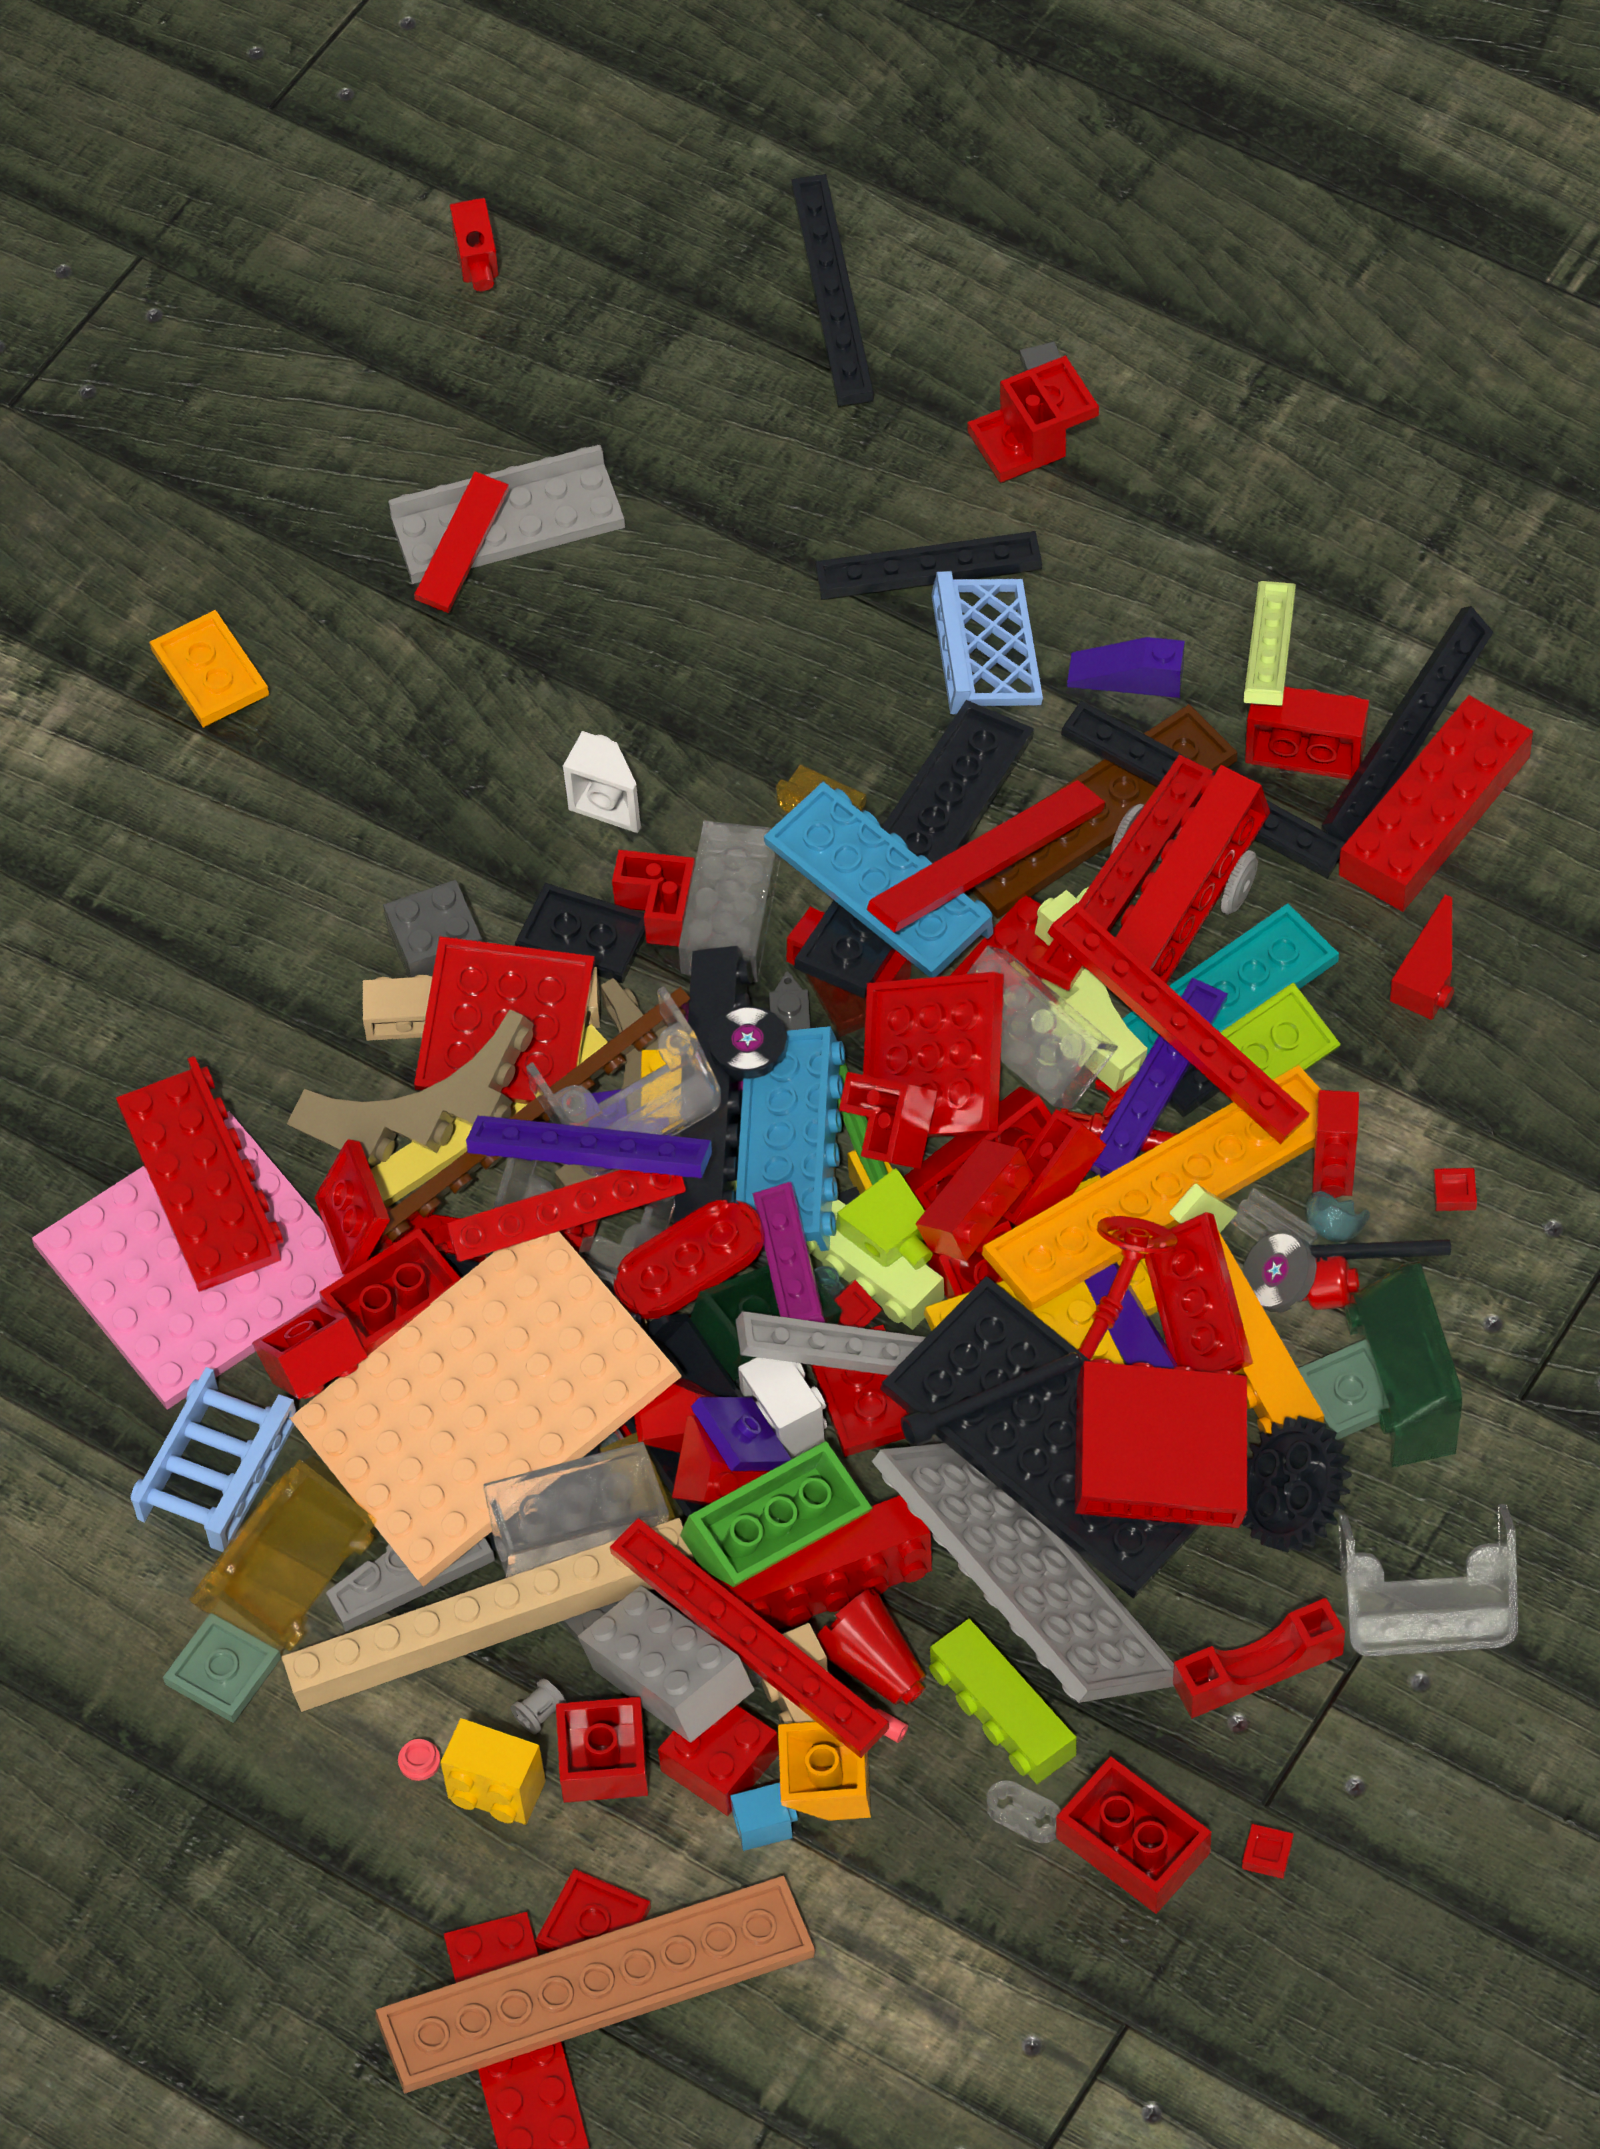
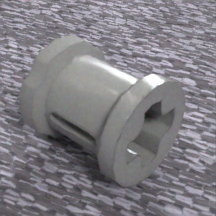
[511,1678,566,1734]

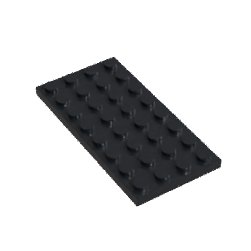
[880,1276,1202,1599]

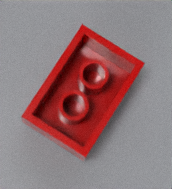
[1245,687,1369,780]
[319,1228,461,1356]
[1056,1756,1212,1914]

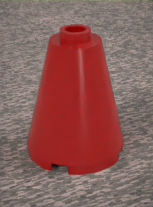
[816,1588,926,1705]

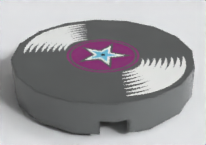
[1243,1232,1317,1312]

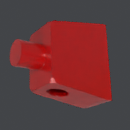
[450,198,498,291]

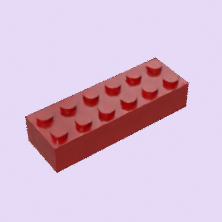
[1339,695,1533,912]
[1115,765,1270,984]
[682,1495,932,1633]

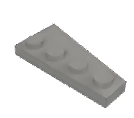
[326,1537,495,1632]

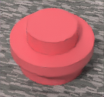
[398,1739,441,1781]

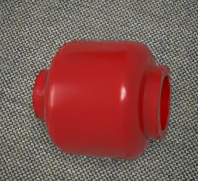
[1302,1256,1359,1310]

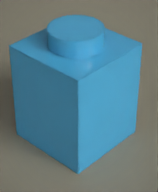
[730,1783,798,1851]

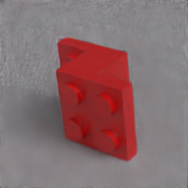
[967,355,1099,483]

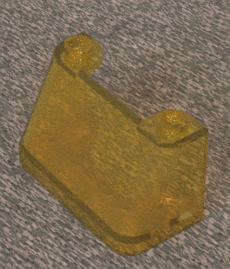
[188,1459,378,1652]

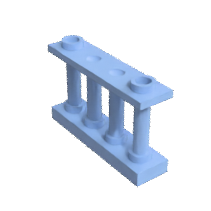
[131,1367,296,1553]

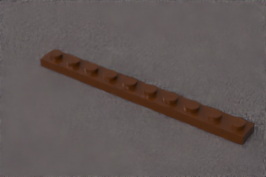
[377,986,691,1245]

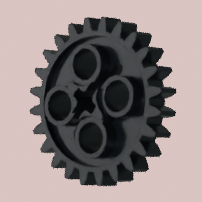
[1242,1416,1352,1553]

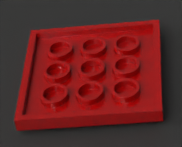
[414,936,595,1110]
[863,972,1004,1138]

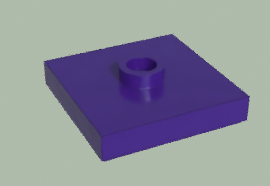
[691,1397,791,1471]

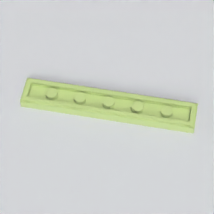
[1244,581,1296,706]

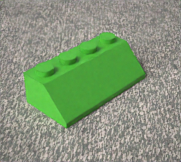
[680,1441,872,1587]

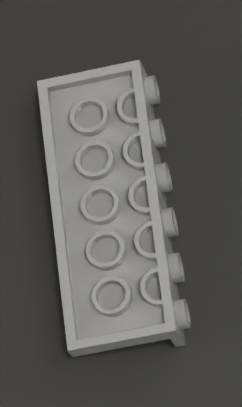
[388,445,625,584]

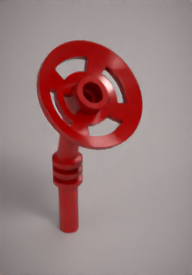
[1078,1216,1178,1361]

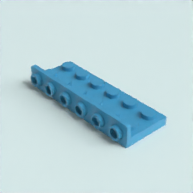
[764,781,993,977]
[735,1026,845,1251]

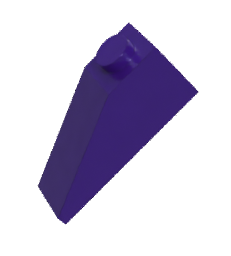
[1067,637,1185,698]

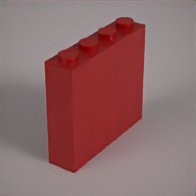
[1075,1359,1247,1528]

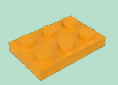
[150,610,269,727]

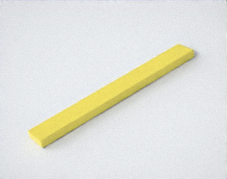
[371,1024,608,1208]

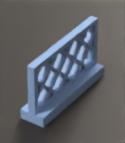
[931,571,1043,714]

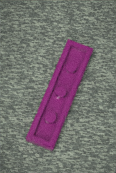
[752,1181,825,1323]

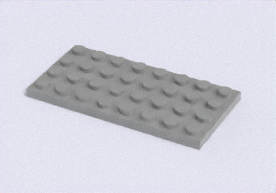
[872,1443,1174,1703]

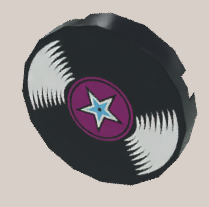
[708,1006,788,1079]

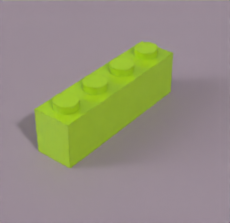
[929,1618,1076,1784]

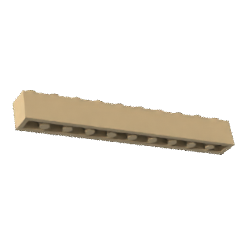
[282,1518,695,1712]

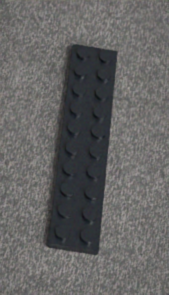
[794,700,1034,998]

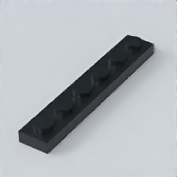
[815,531,1042,600]

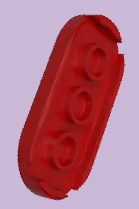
[614,1200,765,1319]

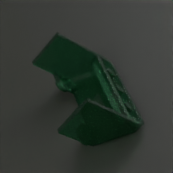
[1345,1261,1462,1468]

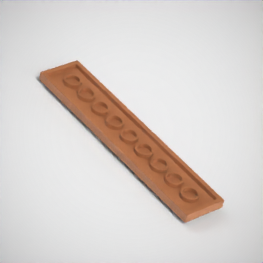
[375,1875,815,2094]

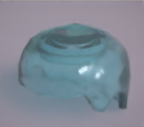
[1305,1191,1370,1242]

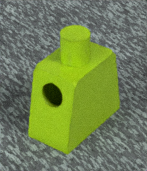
[836,1168,933,1270]

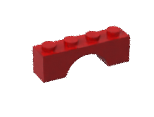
[1173,1598,1345,1719]

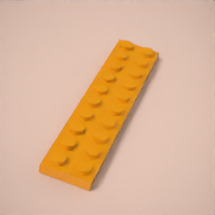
[982,1065,1321,1312]

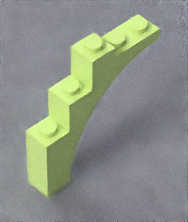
[1035,887,1148,1092]

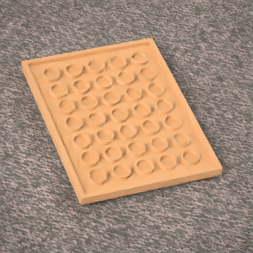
[290,1231,682,1587]

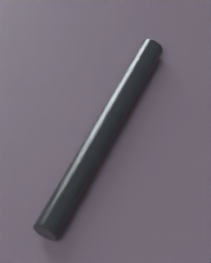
[1309,1239,1451,1260]

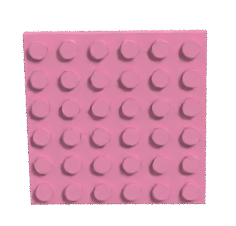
[32,1111,343,1410]

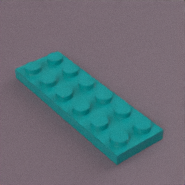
[1122,903,1339,1057]

